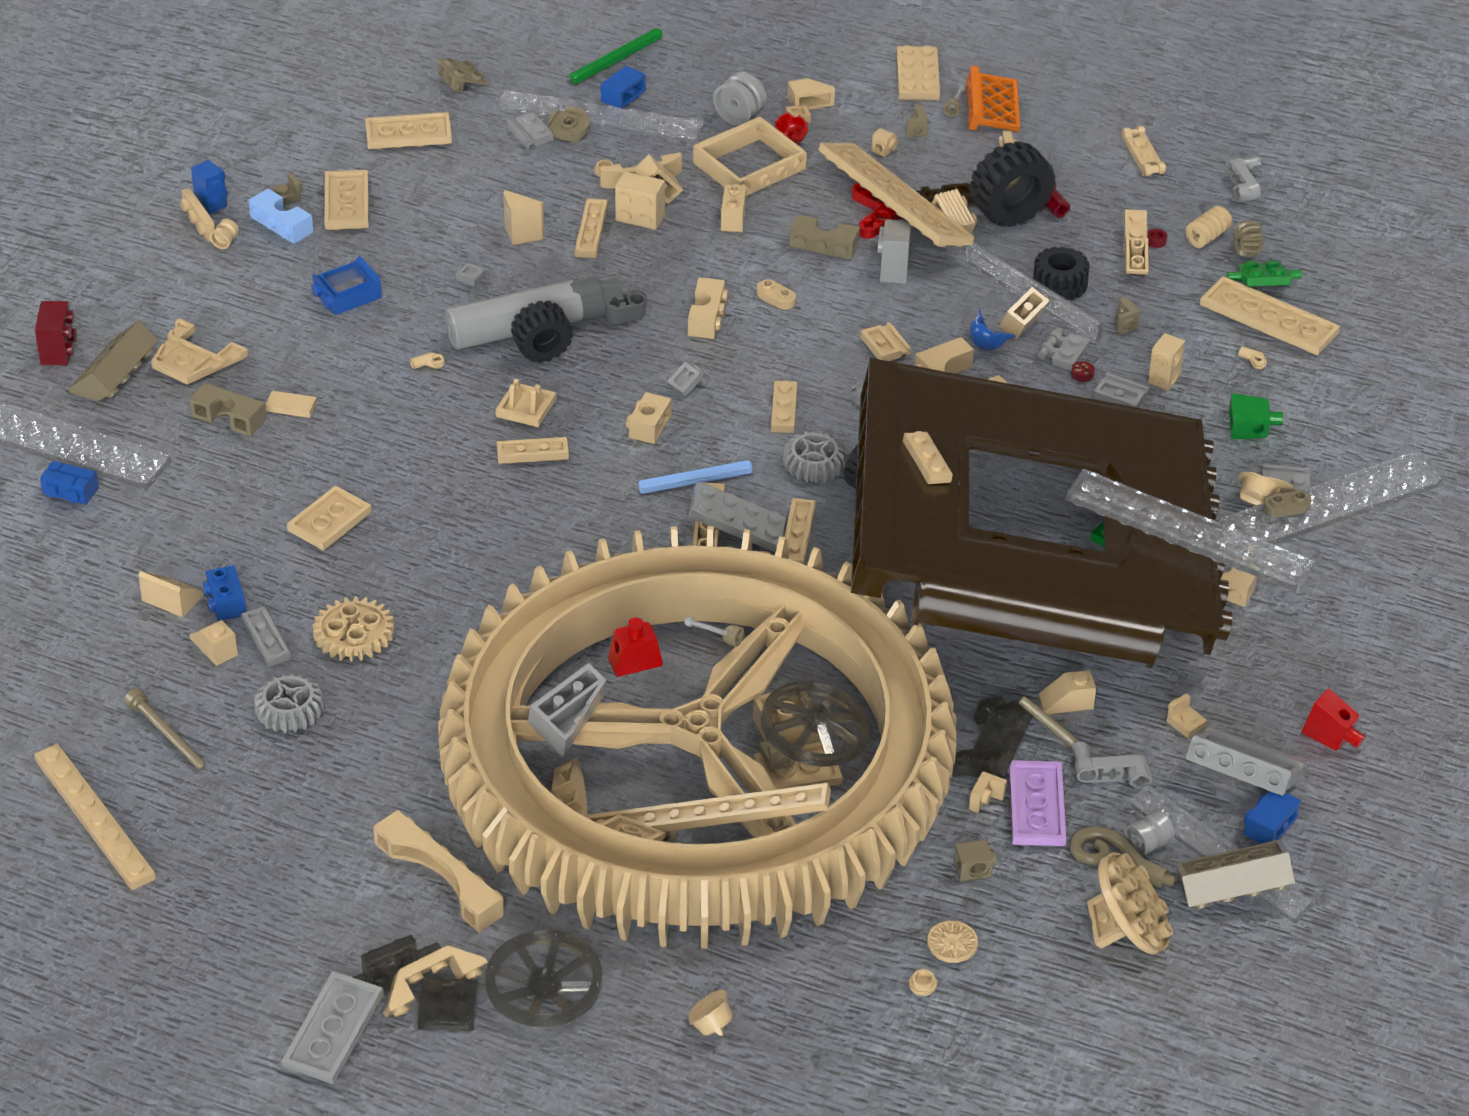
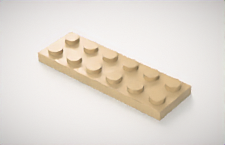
[1200,276,1340,356]

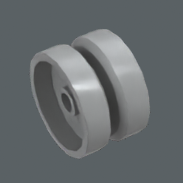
[713,72,767,126]

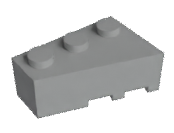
[877,219,911,284]
[528,663,606,757]

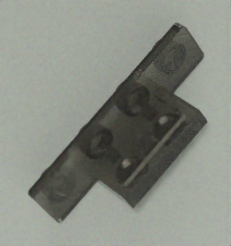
[352,934,448,992]

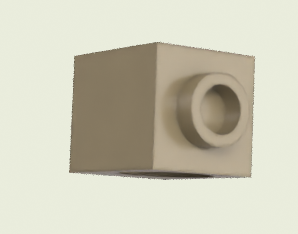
[954,840,996,882]

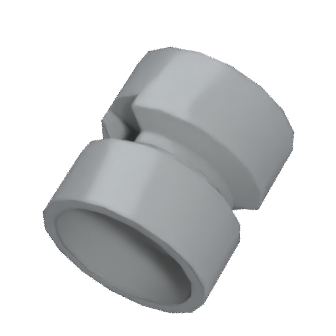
[1124,810,1175,857]

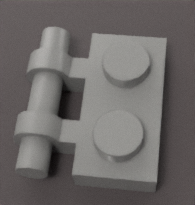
[1037,327,1091,371]

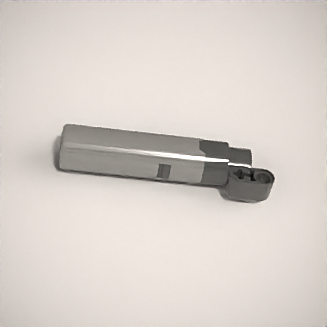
[445,274,647,350]

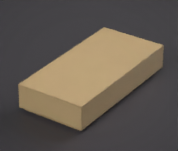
[265,391,317,418]

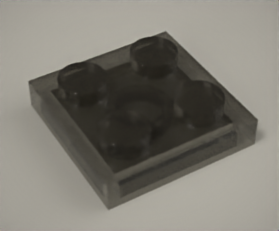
[418,979,478,1030]

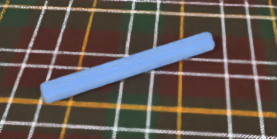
[638,460,752,494]

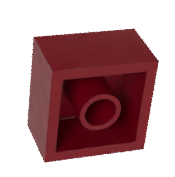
[35,301,77,365]

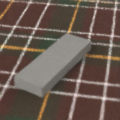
[241,606,292,667]

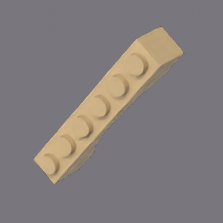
[373,810,504,933]

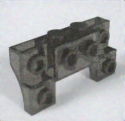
[952,696,1032,779]

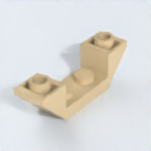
[383,945,488,1018]

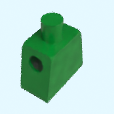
[1229,393,1283,440]

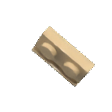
[860,322,911,361]

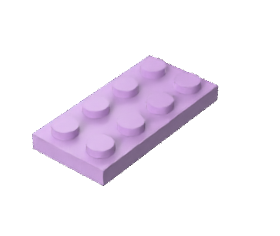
[1009,760,1066,846]

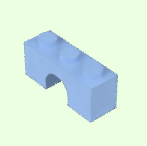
[249,189,313,244]

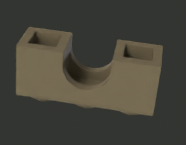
[789,214,860,259]
[189,383,266,437]

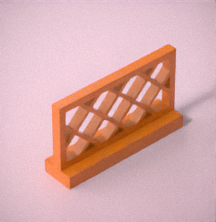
[966,65,1020,132]

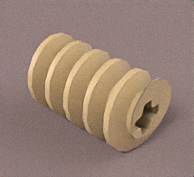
[1186,206,1232,248]

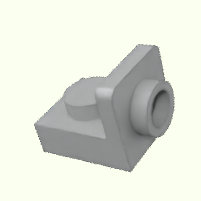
[667,362,707,397]

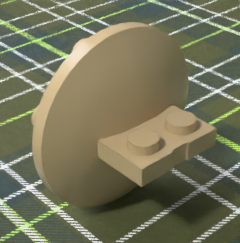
[1087,852,1173,955]

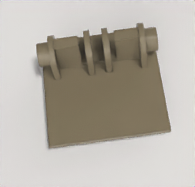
[436,58,489,92]

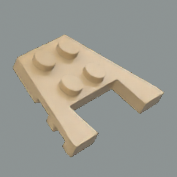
[151,318,248,385]

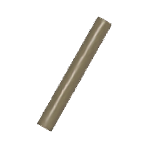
[1018,695,1080,748]

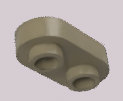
[1264,490,1312,517]

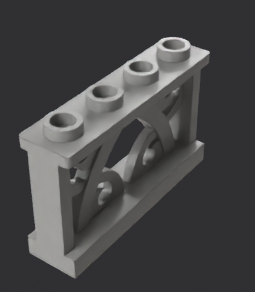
[1186,726,1306,795]

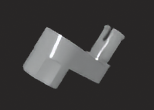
[1226,156,1261,203]
[1072,742,1153,789]

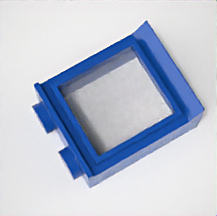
[311,255,382,315]

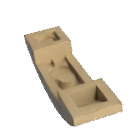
[599,152,682,189]

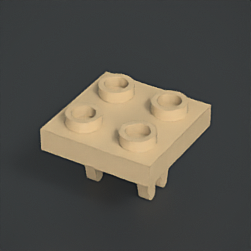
[496,379,556,428]

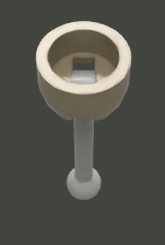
[943,84,966,117]
[684,617,744,647]

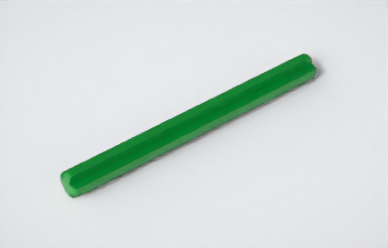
[569,28,663,84]

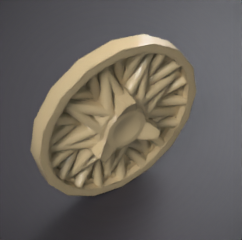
[927,921,978,963]

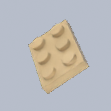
[287,486,372,551]
[753,740,843,790]

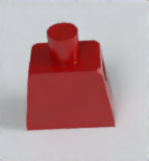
[608,617,663,677]
[1301,688,1366,750]

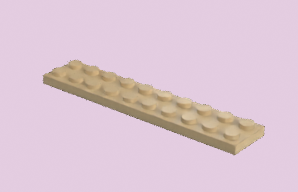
[818,143,975,247]

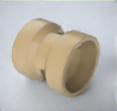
[210,219,239,249]

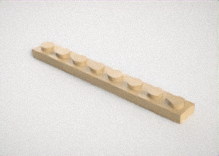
[34,743,156,891]

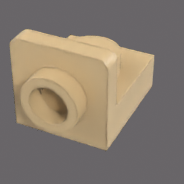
[1166,693,1207,739]
[969,772,1007,813]

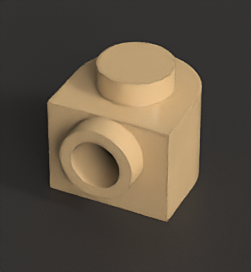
[871,128,898,157]

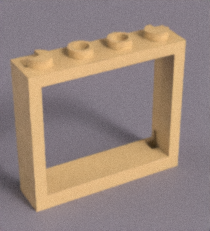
[693,117,807,196]

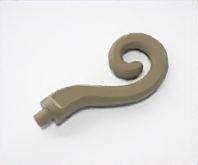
[1069,826,1177,889]

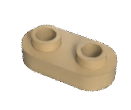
[757,279,796,310]

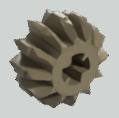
[1233,220,1264,257]

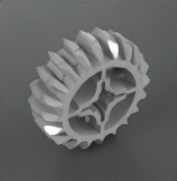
[783,431,846,484]
[254,673,324,734]

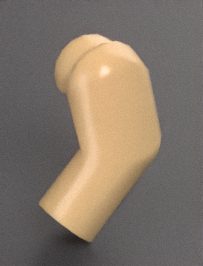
[1238,346,1267,369]
[410,352,444,369]

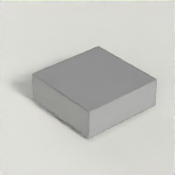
[455,262,486,287]

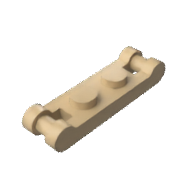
[1121,126,1166,177]

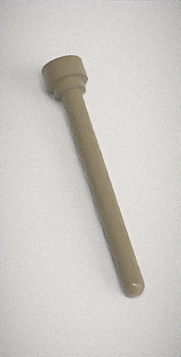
[124,688,205,770]

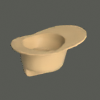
[1237,471,1294,507]
[689,990,733,1037]

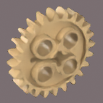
[313,596,394,661]

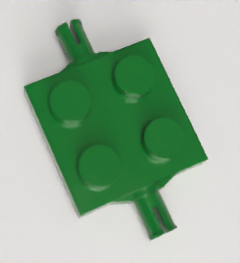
[1226,260,1302,286]

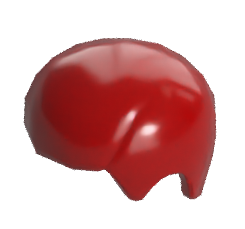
[775,112,808,144]

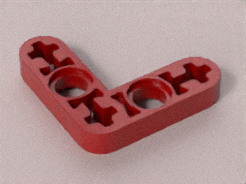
[852,183,902,239]

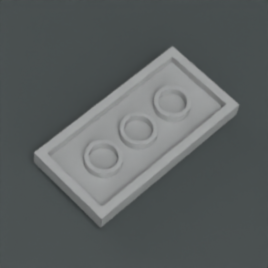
[688,481,786,553]
[281,971,384,1085]

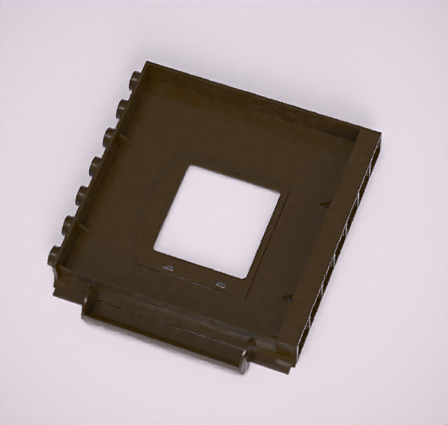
[850,358,1232,668]

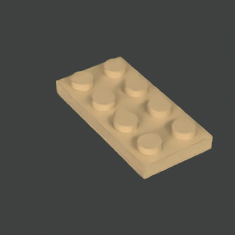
[897,45,940,100]
[365,112,452,149]
[325,170,369,230]

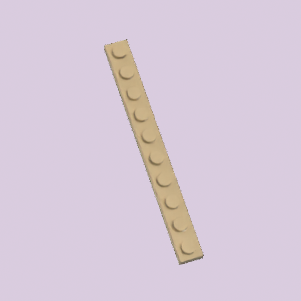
[587,783,831,832]

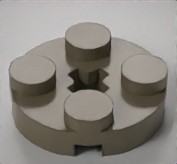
[548,107,591,143]

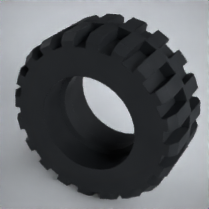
[970,142,1055,227]

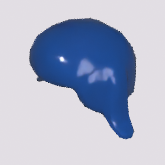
[970,309,1016,351]

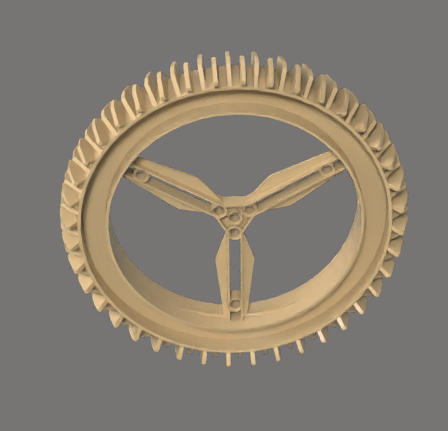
[438,526,957,949]

